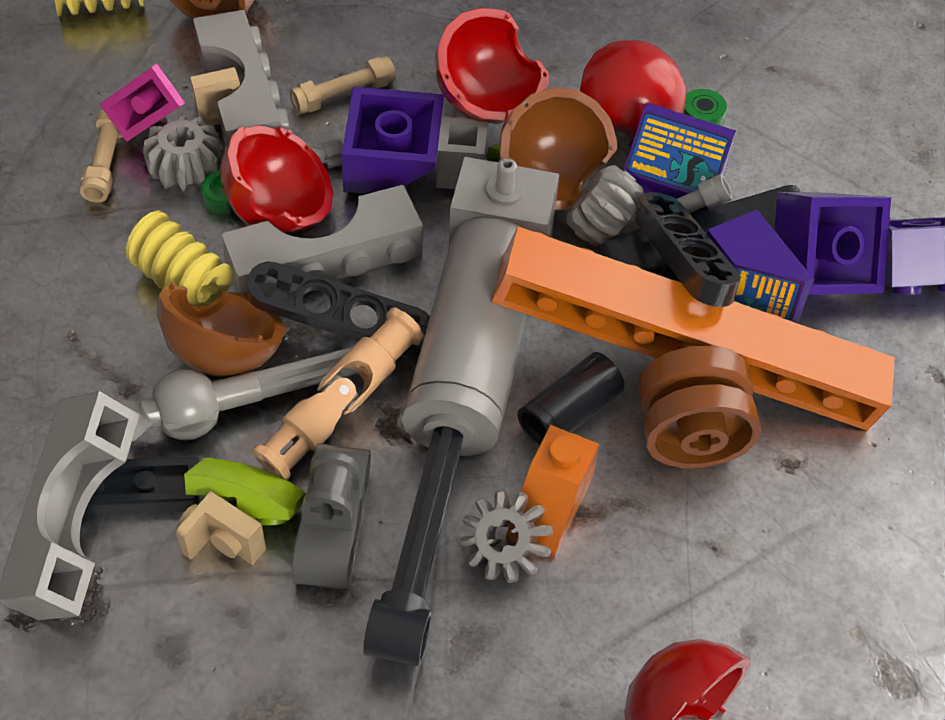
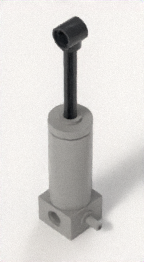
[363,157,559,666]

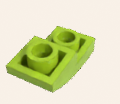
[184,458,306,525]

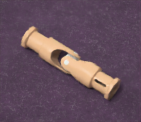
[251,307,425,480]

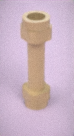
[290,56,396,115]
[80,108,123,202]

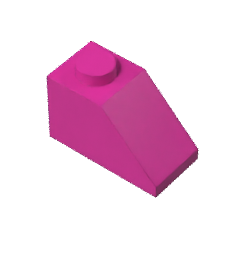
[99,64,185,142]

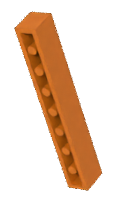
[491,226,895,431]

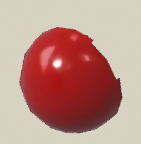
[435,7,549,124]
[580,40,687,147]
[220,125,334,234]
[624,639,751,720]

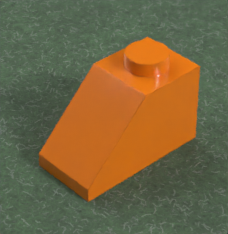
[506,425,599,559]

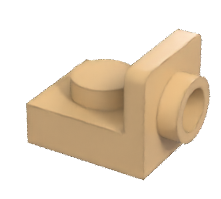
[190,67,240,125]
[176,491,266,565]

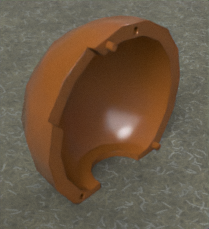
[498,87,618,210]
[157,282,287,377]

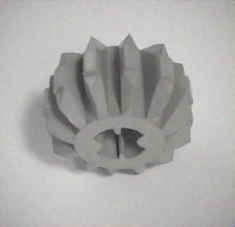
[143,113,223,192]
[566,165,643,247]
[460,490,553,583]

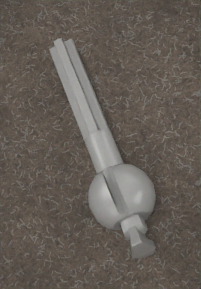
[117,347,358,441]

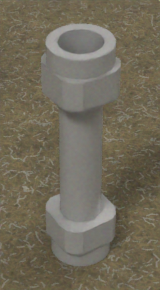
[620,174,733,234]

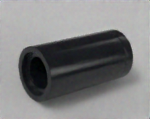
[517,352,625,447]

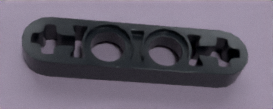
[635,192,741,307]
[246,261,430,356]

